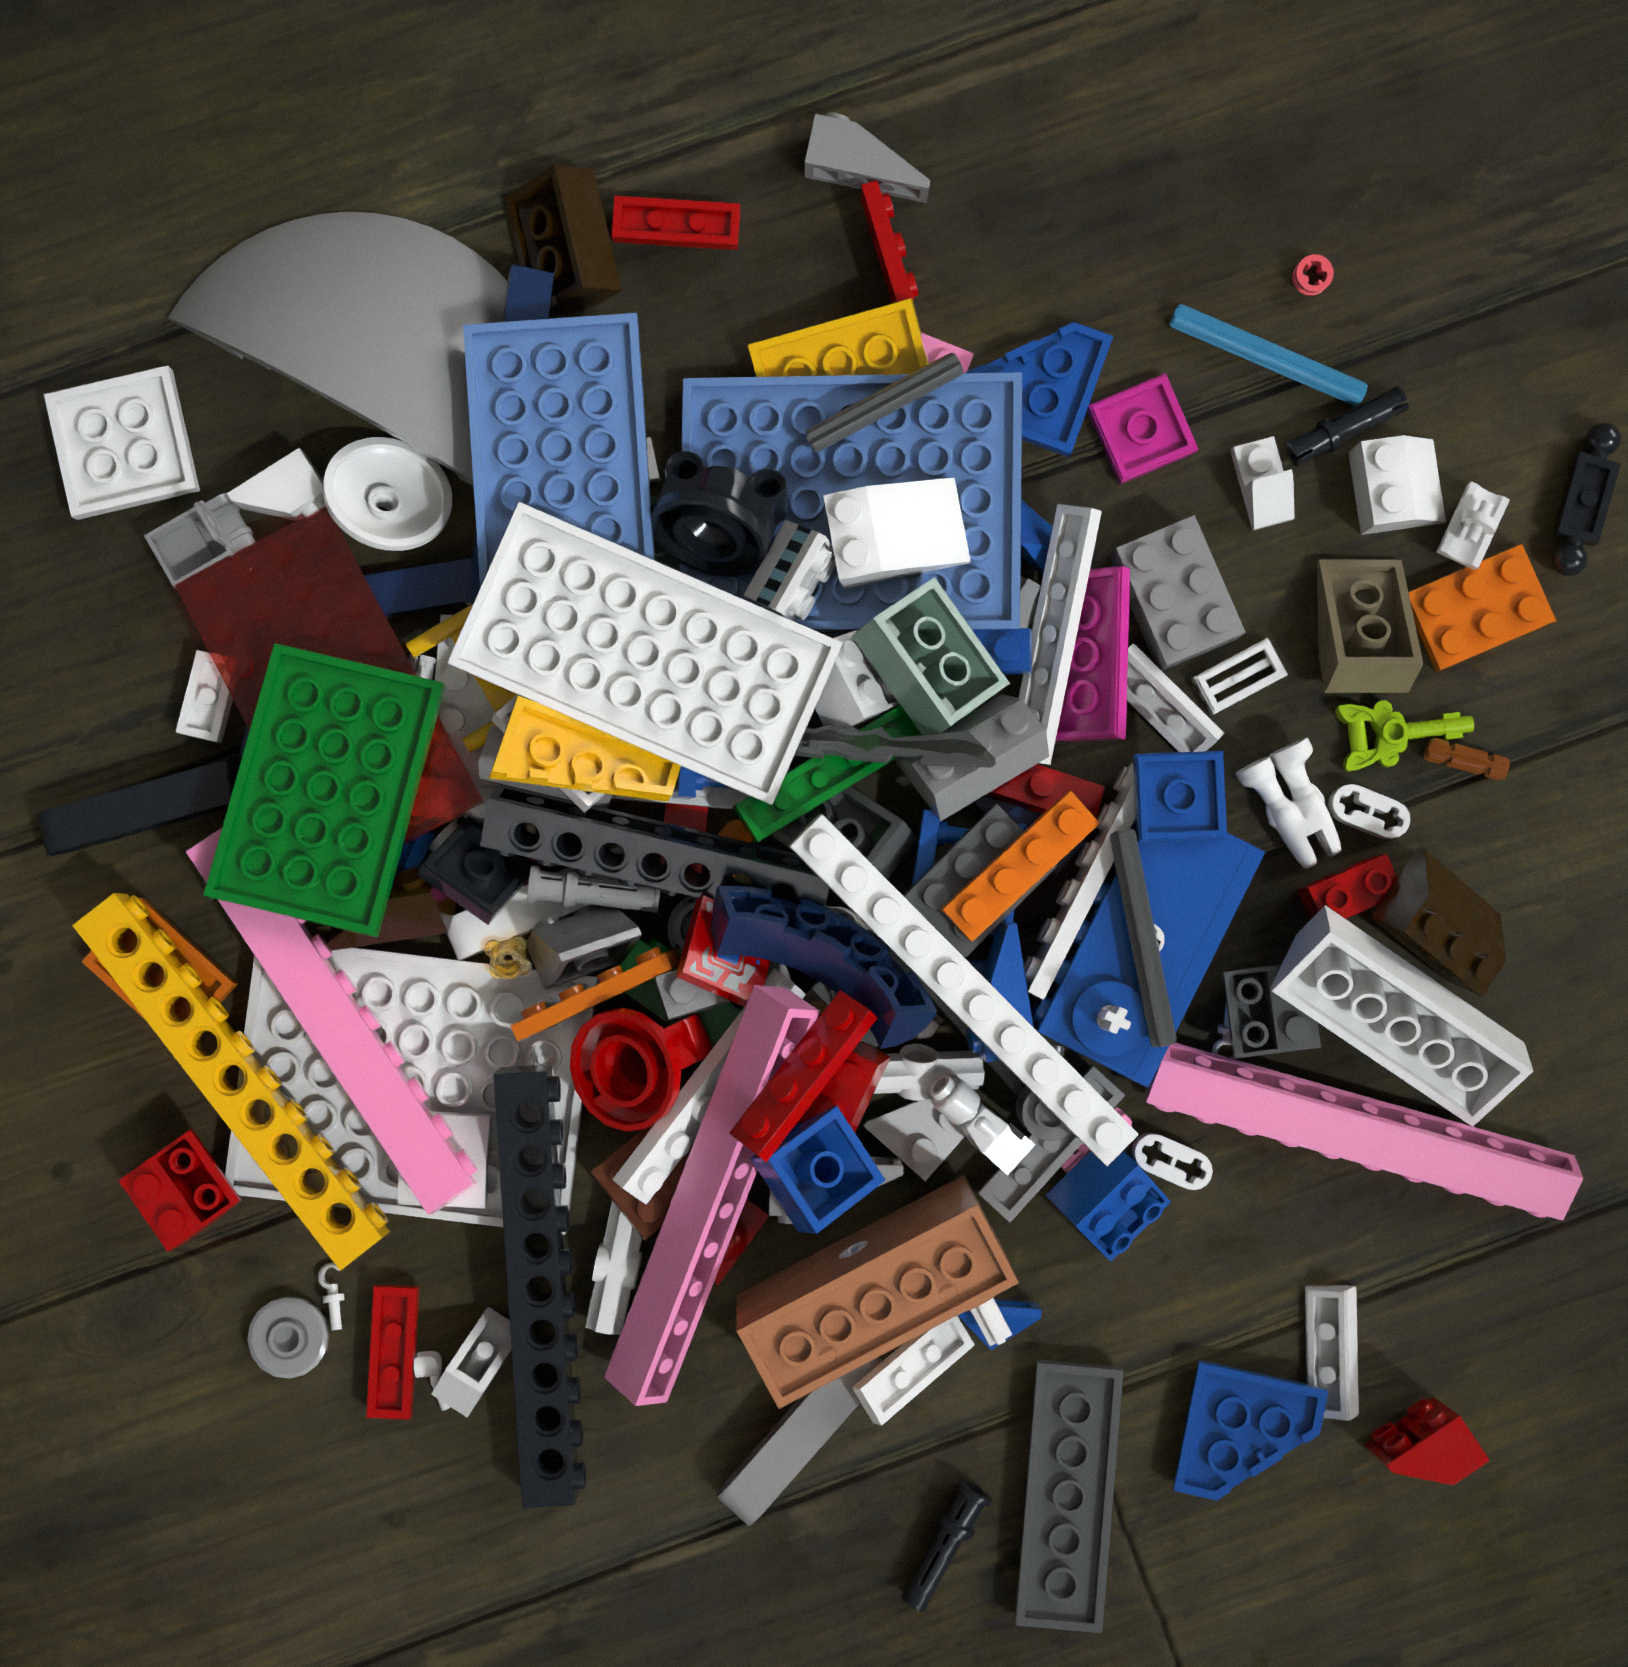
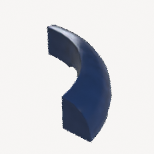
[712,886,937,1049]

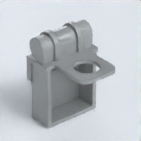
[144,493,257,591]

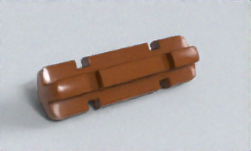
[1424,738,1510,780]

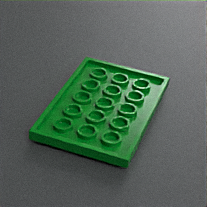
[203,643,446,938]

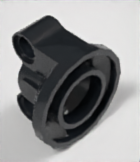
[651,451,788,577]

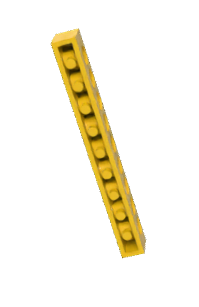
[72,893,390,1271]

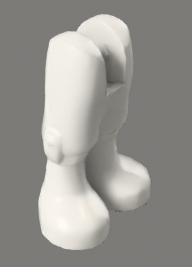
[1235,737,1341,869]

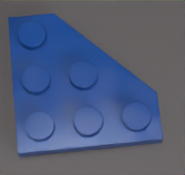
[966,322,1113,457]
[1172,1359,1329,1501]

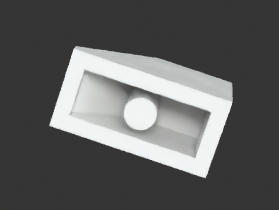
[227,448,327,522]
[431,1307,512,1418]

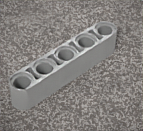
[716,1357,883,1526]

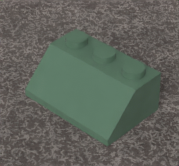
[852,577,1010,735]

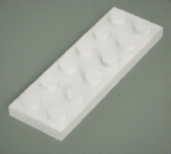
[1023,763,1136,1000]

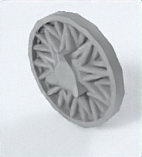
[247,1296,330,1379]

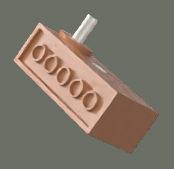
[736,1175,1019,1409]

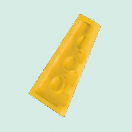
[489,696,681,802]

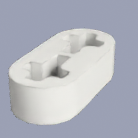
[1328,784,1410,839]
[1132,1132,1213,1190]

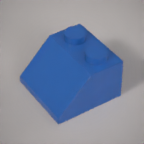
[750,1106,885,1234]

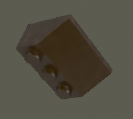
[504,164,622,317]
[1371,846,1506,996]

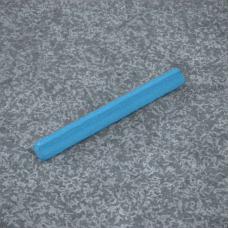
[1170,304,1368,406]

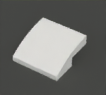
[398,1111,492,1208]

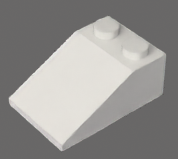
[823,478,971,589]

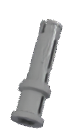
[527,865,660,913]

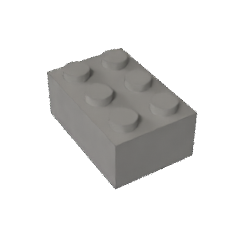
[1109,515,1246,671]

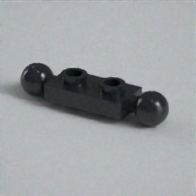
[1552,422,1621,576]

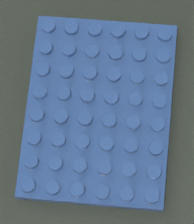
[680,372,1023,632]

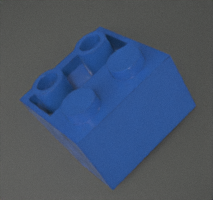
[1046,1151,1171,1262]

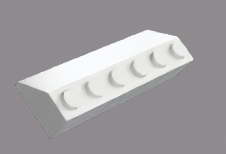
[1271,905,1533,1127]

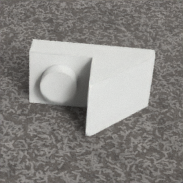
[1230,436,1295,531]

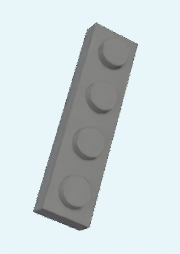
[977,1065,1125,1222]

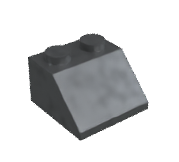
[526,904,642,990]

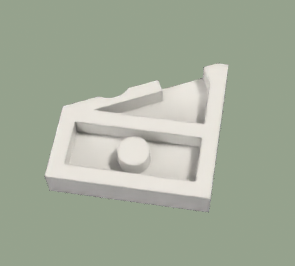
[863,1096,965,1181]

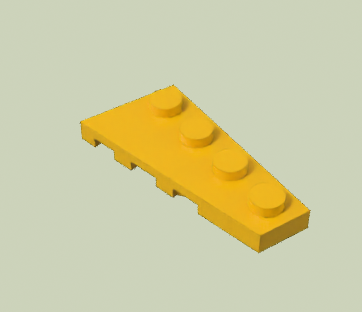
[748,298,929,377]

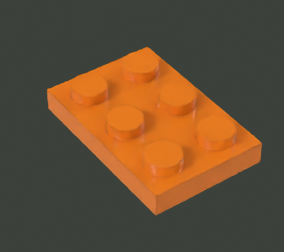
[1408,544,1556,672]
[81,898,238,1021]

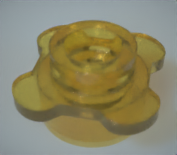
[484,935,532,980]

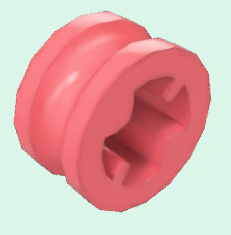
[1292,254,1334,296]

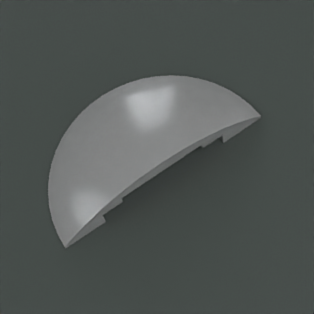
[168,212,508,487]

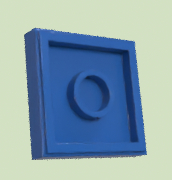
[1133,751,1227,843]

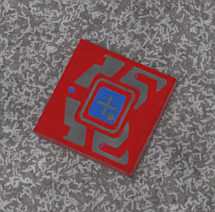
[676,895,770,1007]

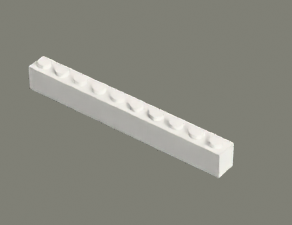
[788,814,1139,1166]

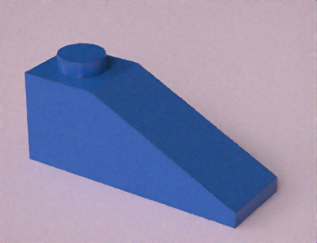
[966,920,1034,1062]

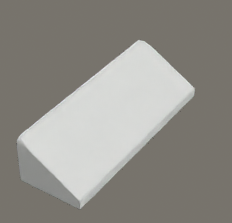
[1305,1285,1359,1421]

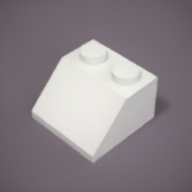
[1348,435,1446,535]

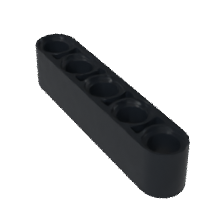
[36,759,240,856]

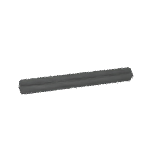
[1110,829,1177,1047]

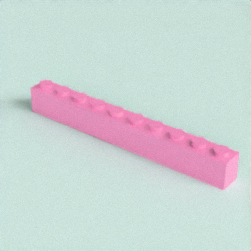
[186,828,478,1214]
[604,985,820,1406]
[1146,1043,1583,1221]

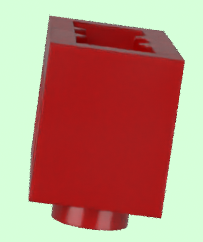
[1296,853,1398,920]

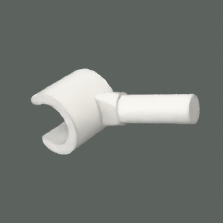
[414,1351,450,1411]

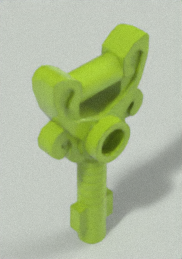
[1335,700,1474,772]

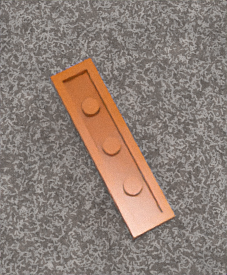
[940,791,1100,942]
[511,947,680,1042]

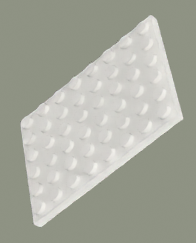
[225,947,598,1235]

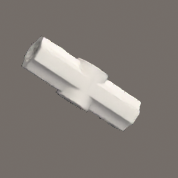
[874,1044,985,1101]
[585,1201,643,1335]

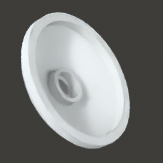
[323,437,452,551]

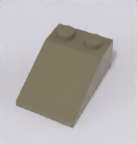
[1317,559,1423,693]

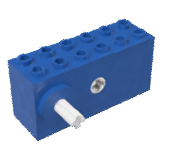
[1031,818,1265,1087]

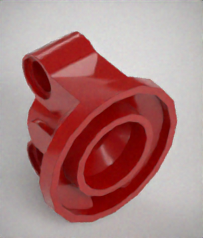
[570,1008,713,1131]

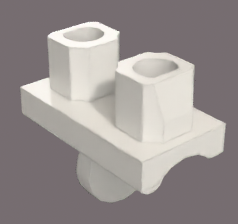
[1436,481,1510,570]

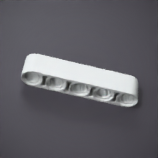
[447,846,624,961]

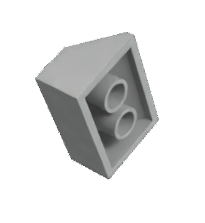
[895,694,1050,821]

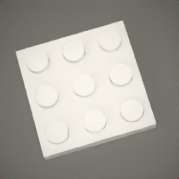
[44,365,200,520]

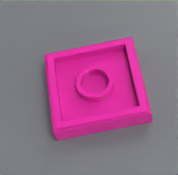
[1087,373,1199,485]

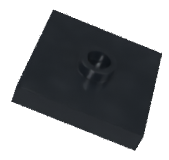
[417,816,538,925]

